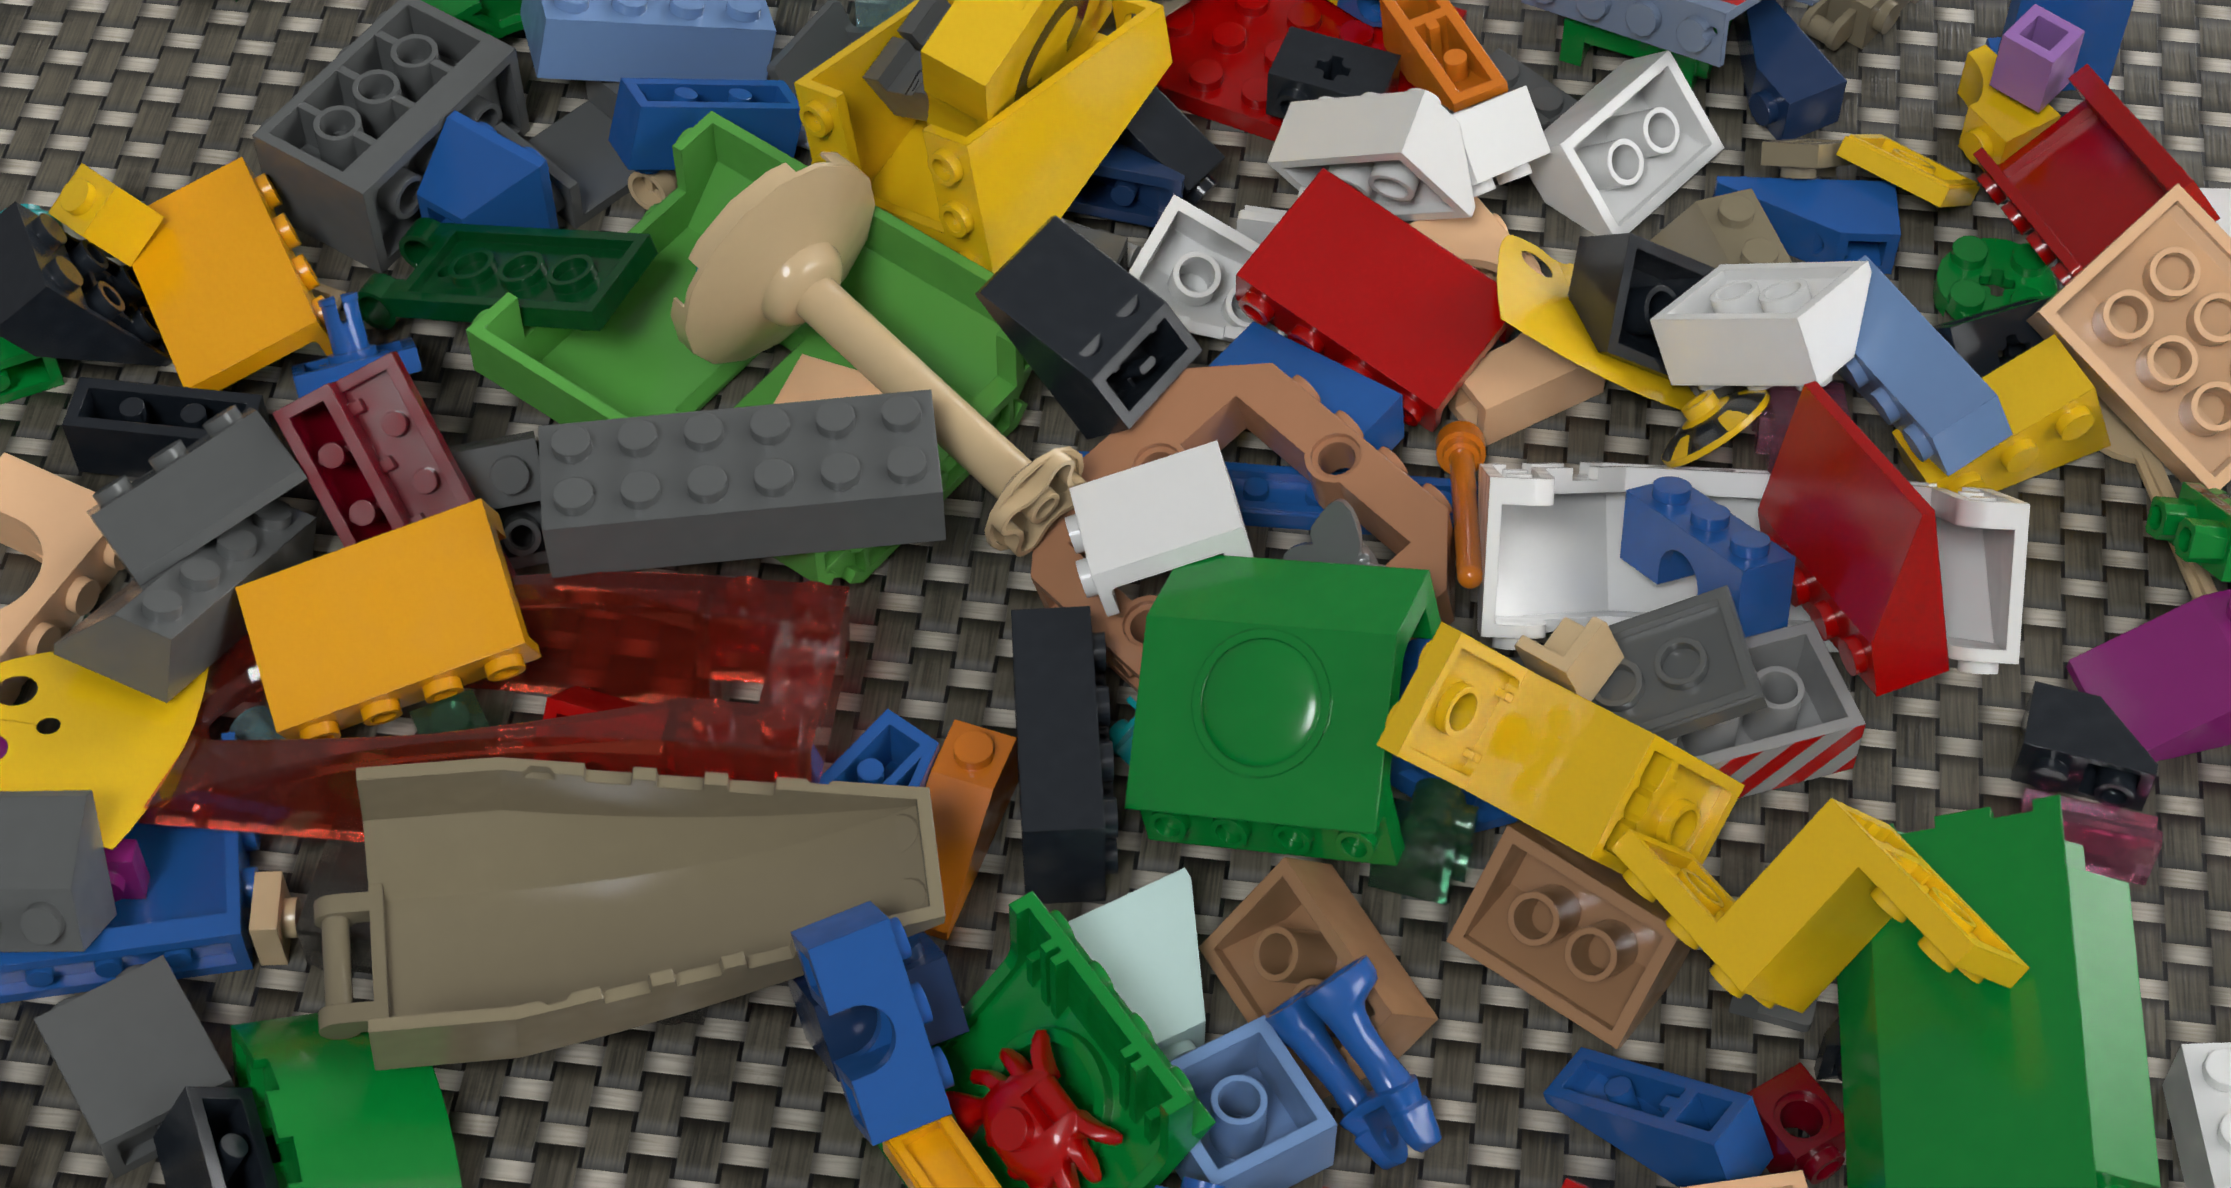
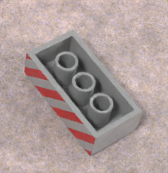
[1668,621,1866,799]

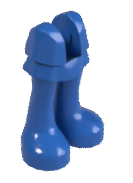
[1265,955,1442,1170]

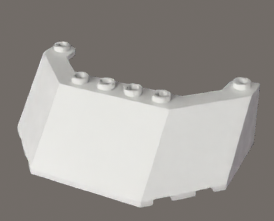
[1477,462,2030,674]

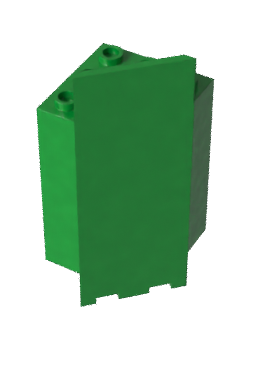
[1837,794,2161,1188]

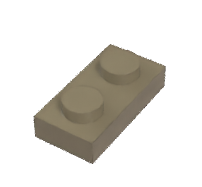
[1761,138,1855,179]

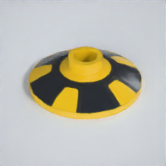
[1661,389,1771,468]

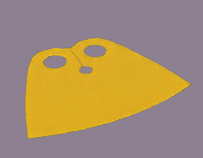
[1497,235,1696,410]
[0,651,209,850]

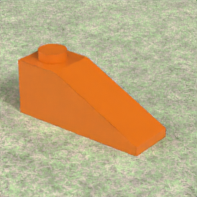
[1379,0,1508,113]
[924,719,1018,941]

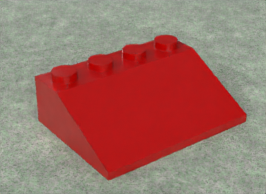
[1758,381,1950,697]

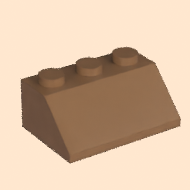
[1446,822,1691,1049]
[1198,857,1439,1100]

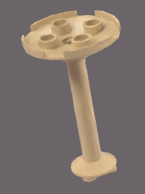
[670,152,1087,557]

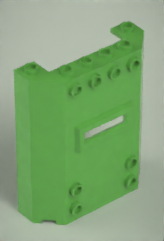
[466,111,1032,586]

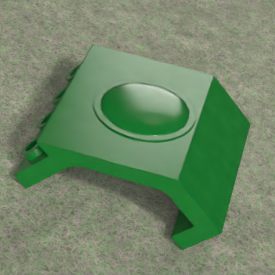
[1124,555,1441,866]
[877,891,1216,1188]

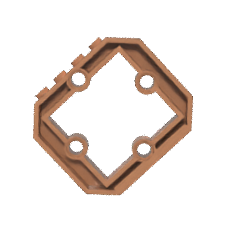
[1031,363,1456,693]

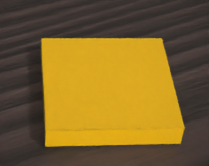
[1836,134,1980,208]

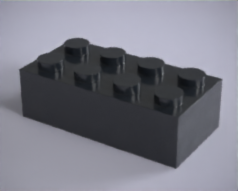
[1011,606,1118,904]

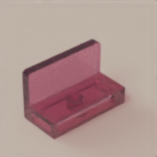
[2018,788,2163,885]

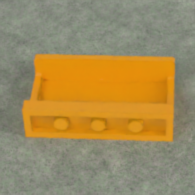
[132,157,333,391]
[235,498,541,748]

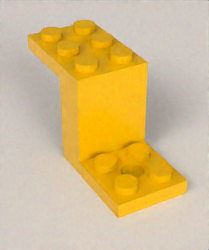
[1376,622,1745,874]
[1610,798,2030,1013]

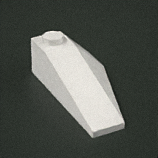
[1129,195,1288,342]

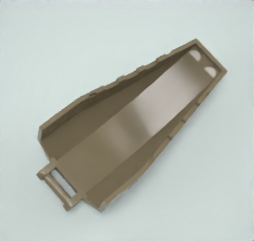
[313,757,946,1071]

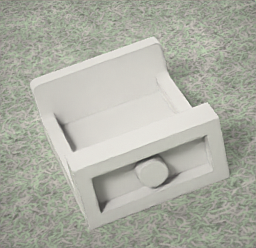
[1065,440,1254,617]

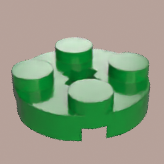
[1933,235,2058,320]

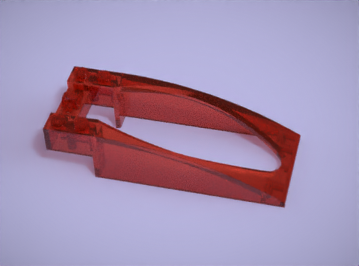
[139,572,850,842]

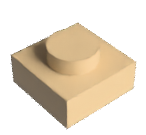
[249,871,303,966]

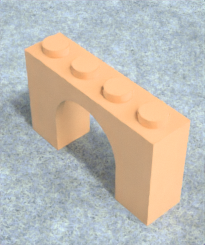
[1409,196,1606,446]
[0,452,125,706]

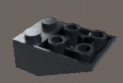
[0,201,172,367]
[975,215,1202,440]

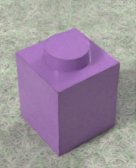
[1990,4,2085,113]

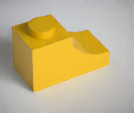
[1957,44,2061,172]
[48,163,164,267]

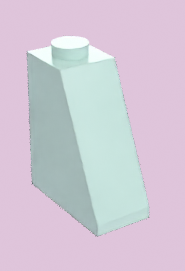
[1068,867,1206,1061]

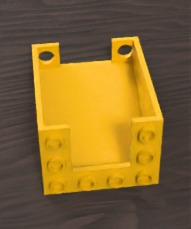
[794,0,1172,274]

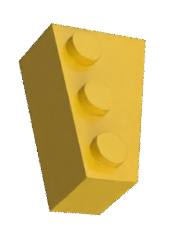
[1892,334,2111,494]

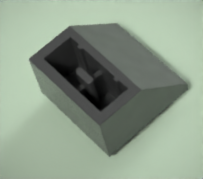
[448,431,549,569]

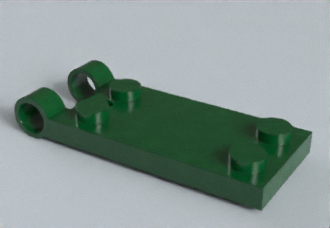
[357,217,658,331]

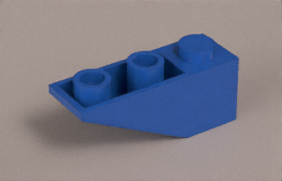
[1713,176,1901,274]

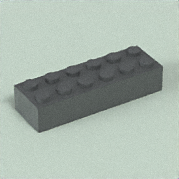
[538,389,946,578]

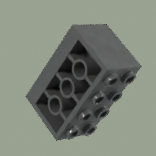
[252,0,530,273]

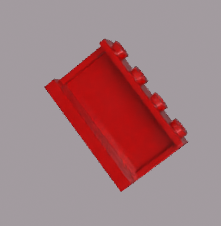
[1973,64,2220,286]
[1236,168,1516,432]

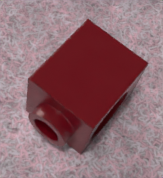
[1746,1062,1846,1185]

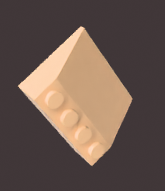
[2026,183,2231,489]

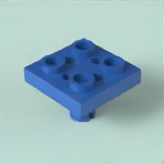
[291,292,422,398]

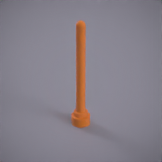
[1436,421,1486,589]

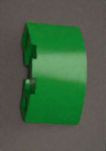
[231,1013,462,1188]

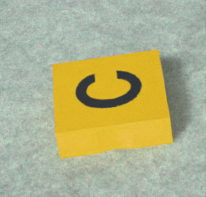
[920,0,1113,137]

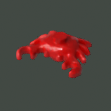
[946,1029,1123,1188]

